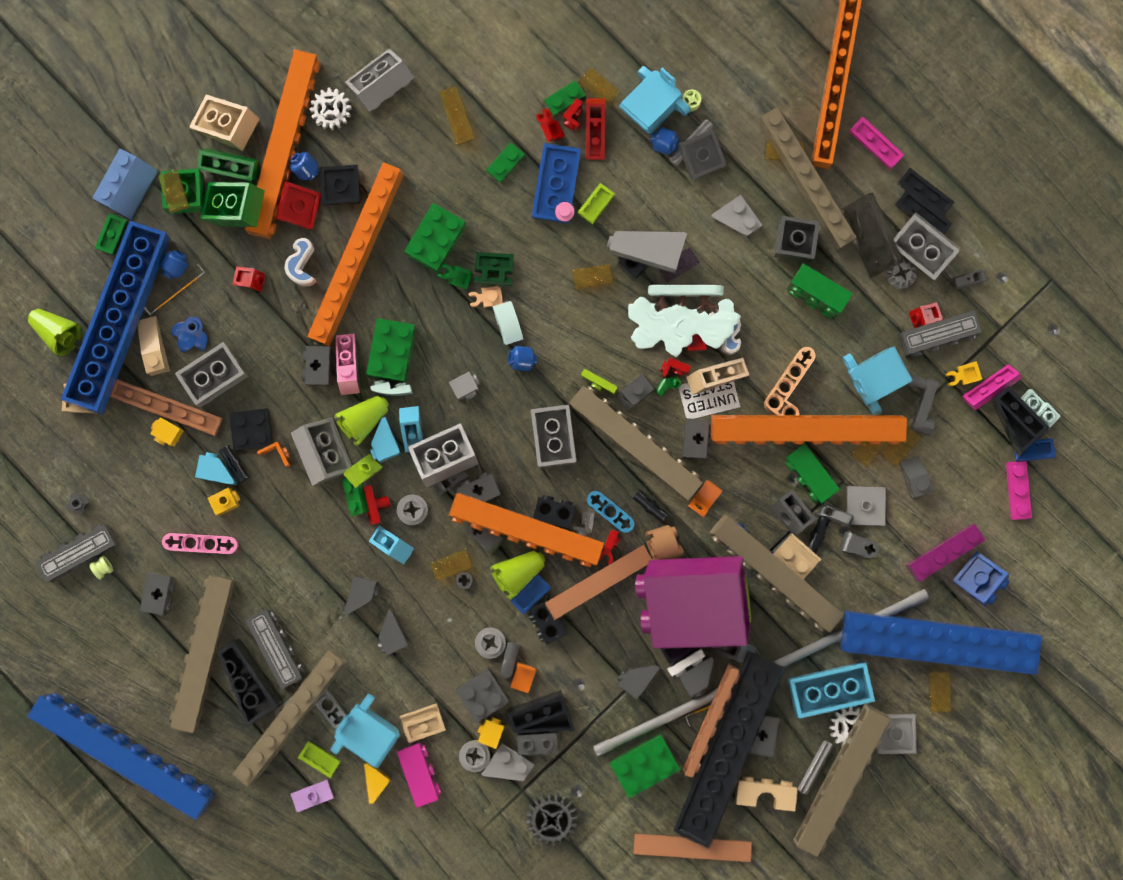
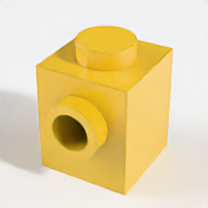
[150,417,184,447]
[208,488,240,516]
[478,717,505,749]

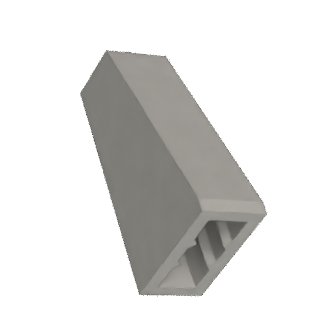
[607,231,687,273]

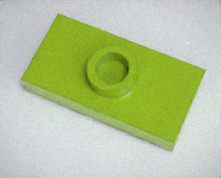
[577,183,615,225]
[581,369,617,395]
[343,454,383,488]
[298,741,341,778]

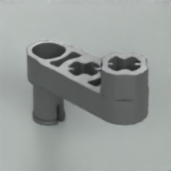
[906,373,938,436]

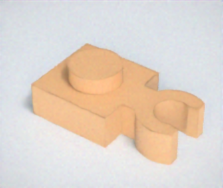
[469,286,503,308]

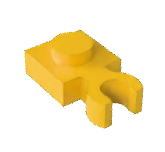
[945,361,982,386]

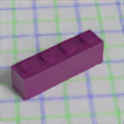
[905,524,986,581]

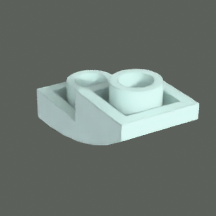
[493,301,523,345]
[370,380,413,396]
[1021,389,1060,429]

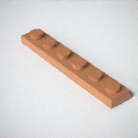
[683,664,740,778]

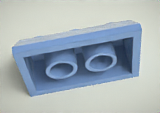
[93,149,158,220]

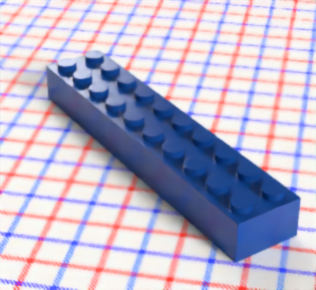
[61,221,171,415]
[840,610,1042,674]
[27,693,216,820]

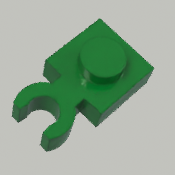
[438,264,473,290]

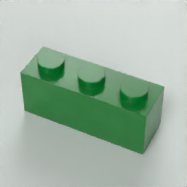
[197,148,261,181]
[784,443,840,504]

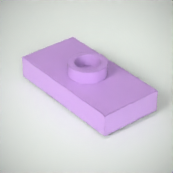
[291,779,334,812]

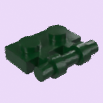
[474,252,514,288]

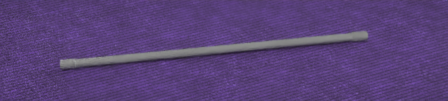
[593,589,929,757]

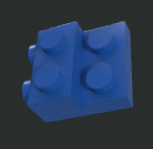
[953,551,1010,607]

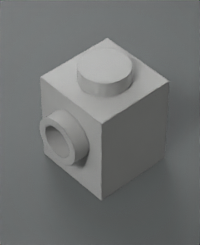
[449,372,480,401]

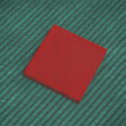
[275,181,321,230]

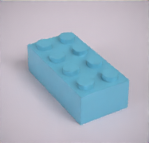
[787,662,875,718]

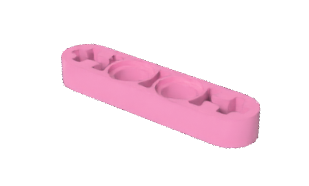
[162,533,239,554]

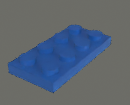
[532,143,581,224]

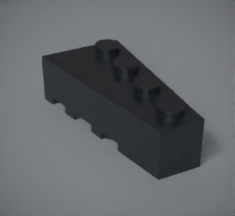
[217,638,283,728]

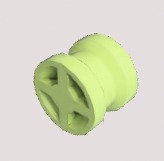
[682,89,701,112]
[89,555,114,580]

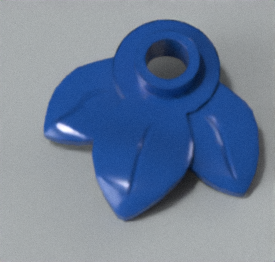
[171,316,208,352]

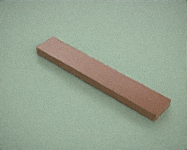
[110,379,223,436]
[545,545,652,620]
[633,833,752,862]

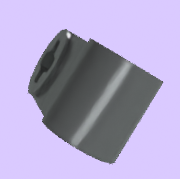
[469,525,505,555]
[839,532,879,559]

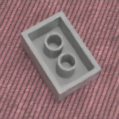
[890,212,960,280]
[175,342,249,408]
[531,405,576,468]
[408,423,479,488]

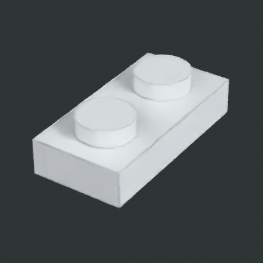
[667,649,705,677]

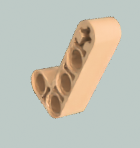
[764,347,815,415]

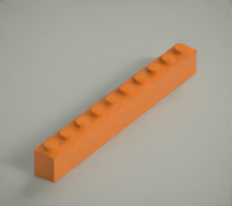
[811,0,862,169]
[245,49,320,239]
[307,162,404,346]
[711,415,907,445]

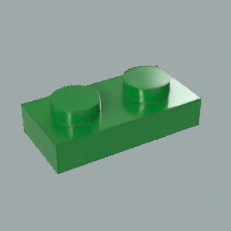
[544,80,586,117]
[486,142,525,184]
[95,213,128,256]
[342,478,369,517]

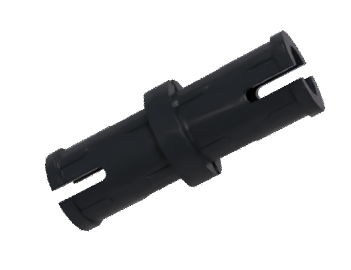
[218,445,249,483]
[632,489,669,523]
[807,516,831,555]

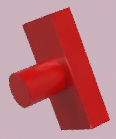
[363,485,390,526]

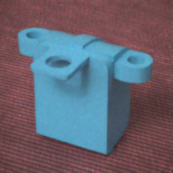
[619,66,691,134]
[842,346,913,416]
[330,693,400,768]

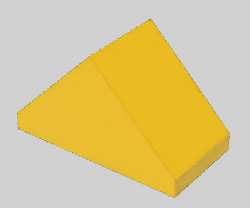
[364,762,392,804]

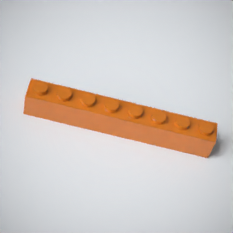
[448,493,604,568]

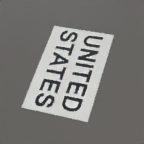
[679,381,740,419]

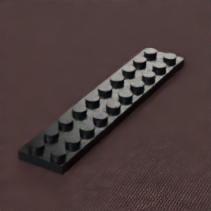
[673,651,786,849]

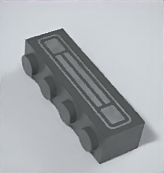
[898,310,982,358]
[35,523,120,583]
[245,609,305,690]

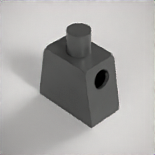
[616,374,656,412]

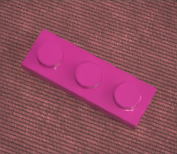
[849,117,904,170]
[962,364,1022,410]
[1006,461,1032,520]

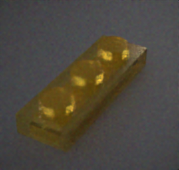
[439,86,475,146]

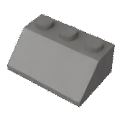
[345,49,414,112]
[291,417,352,486]

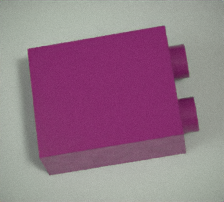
[636,556,751,648]

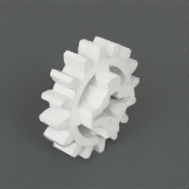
[310,88,352,130]
[829,707,860,747]

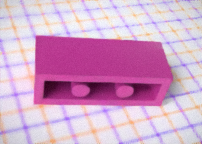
[397,742,442,808]

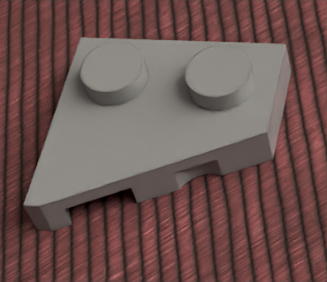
[710,195,762,237]
[481,742,535,781]

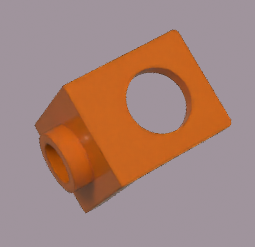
[257,442,292,468]
[688,479,723,517]
[510,662,537,693]

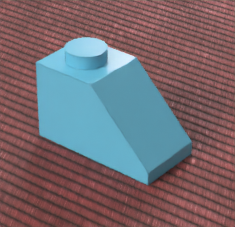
[399,406,423,452]
[370,417,402,463]
[195,452,237,486]
[369,525,414,564]

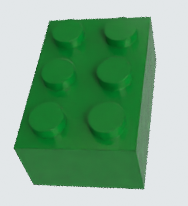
[200,182,265,227]
[404,203,467,274]
[786,263,853,319]
[366,318,416,383]
[609,733,680,798]

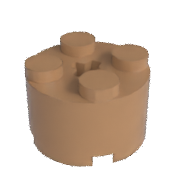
[645,525,684,560]

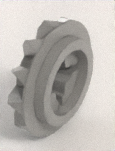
[886,258,917,289]
[397,494,428,525]
[475,627,506,659]
[459,740,490,772]

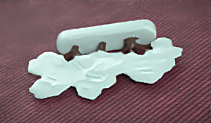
[628,285,741,357]

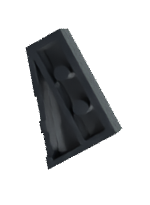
[992,386,1050,458]
[506,690,575,733]

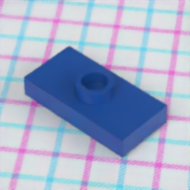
[1014,438,1056,462]
[511,574,551,615]

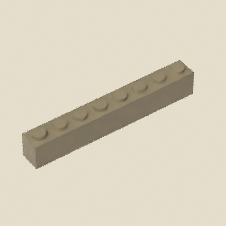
[757,107,857,250]
[569,385,703,501]
[709,515,844,633]
[169,575,235,733]
[232,649,349,787]
[793,704,890,857]

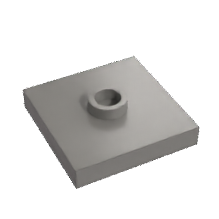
[846,486,886,526]
[876,714,917,754]

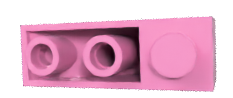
[336,334,360,395]

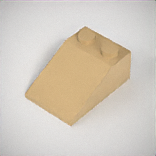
[189,95,260,151]

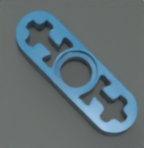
[587,491,634,533]

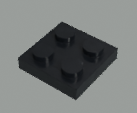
[320,164,361,206]
[229,408,272,451]

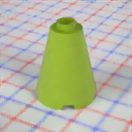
[28,308,83,357]
[334,396,389,446]
[490,550,546,600]

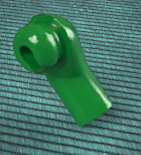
[654,376,682,397]

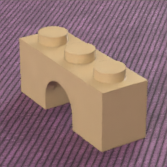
[734,776,797,811]

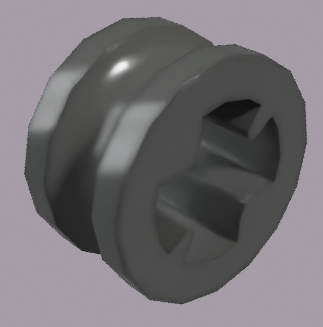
[456,572,473,589]

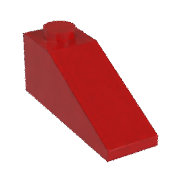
[586,98,605,160]

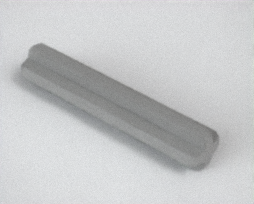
[670,119,713,166]
[798,740,833,795]

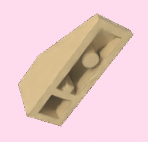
[138,316,170,376]
[686,358,749,395]

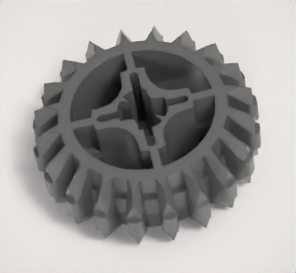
[525,792,578,847]

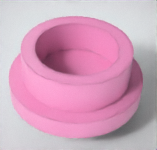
[555,202,574,222]

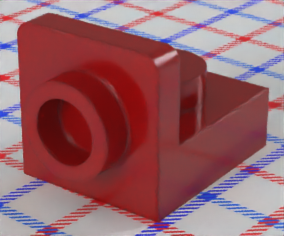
[563,98,583,132]
[232,266,265,291]
[909,302,943,328]
[660,358,691,378]

